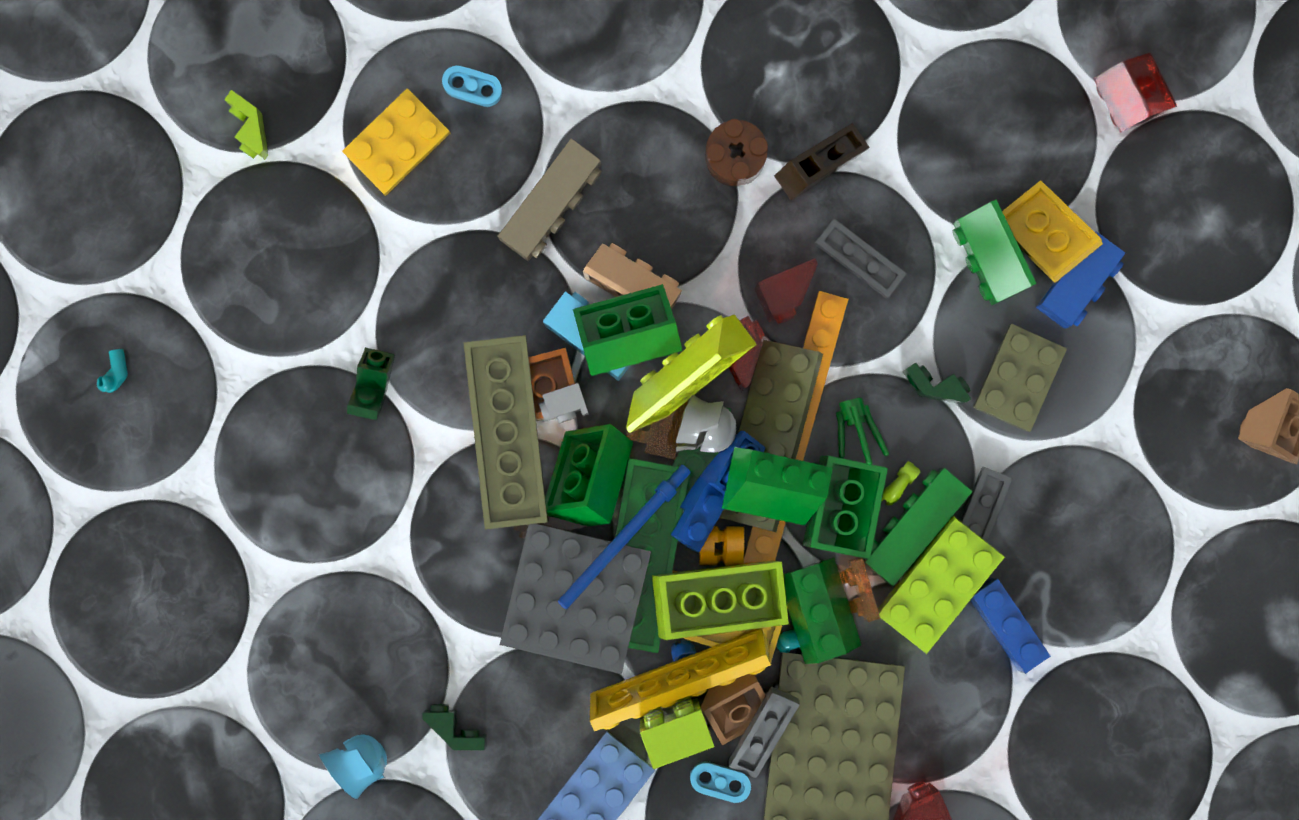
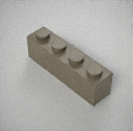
[498,138,602,262]

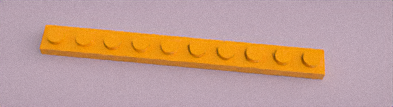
[743,291,848,564]

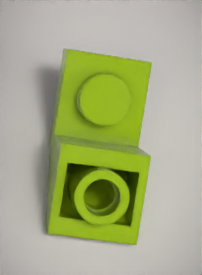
[224,90,268,160]

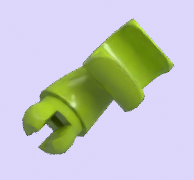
[882,461,921,506]

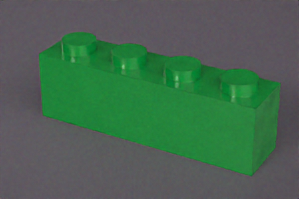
[862,468,973,586]

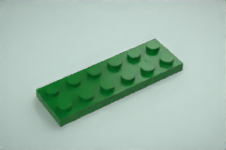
[615,458,690,653]

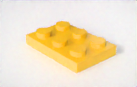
[342,88,450,196]
[1002,180,1103,283]

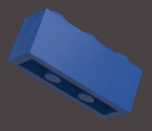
[1036,231,1125,329]
[970,578,1051,674]

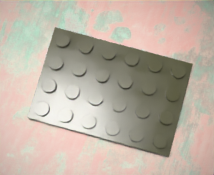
[763,652,905,820]

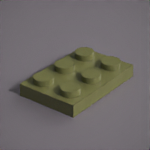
[973,324,1067,432]

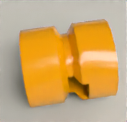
[699,526,744,566]

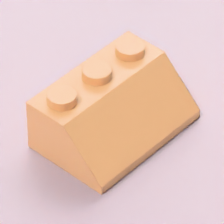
[583,243,682,309]

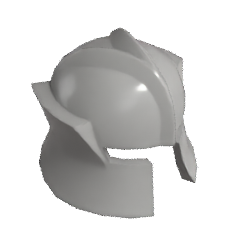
[676,395,736,452]

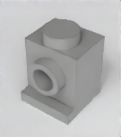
[539,383,589,423]

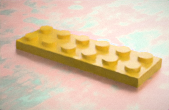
[590,629,771,732]

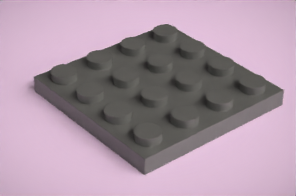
[499,524,651,674]

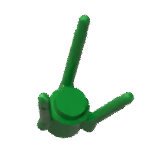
[836,398,889,465]

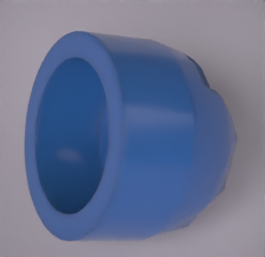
[671,638,696,662]

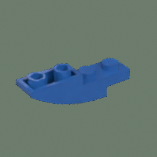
[671,431,766,552]

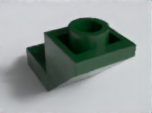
[347,347,395,420]
[902,363,971,404]
[422,704,487,750]

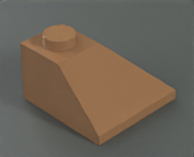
[1238,388,1299,464]
[701,674,766,746]

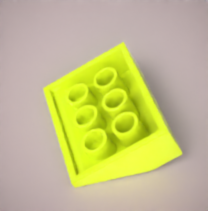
[626,314,757,433]

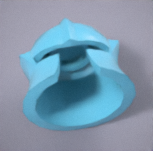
[318,734,387,799]

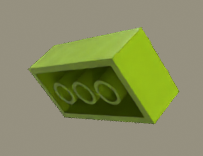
[876,515,1005,654]
[652,561,789,640]
[640,696,714,769]

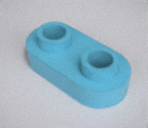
[442,66,502,107]
[690,761,751,803]

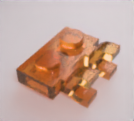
[625,401,688,460]
[839,558,880,622]

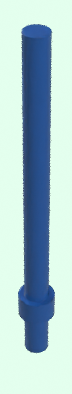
[557,465,691,610]

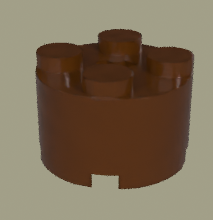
[705,119,768,186]

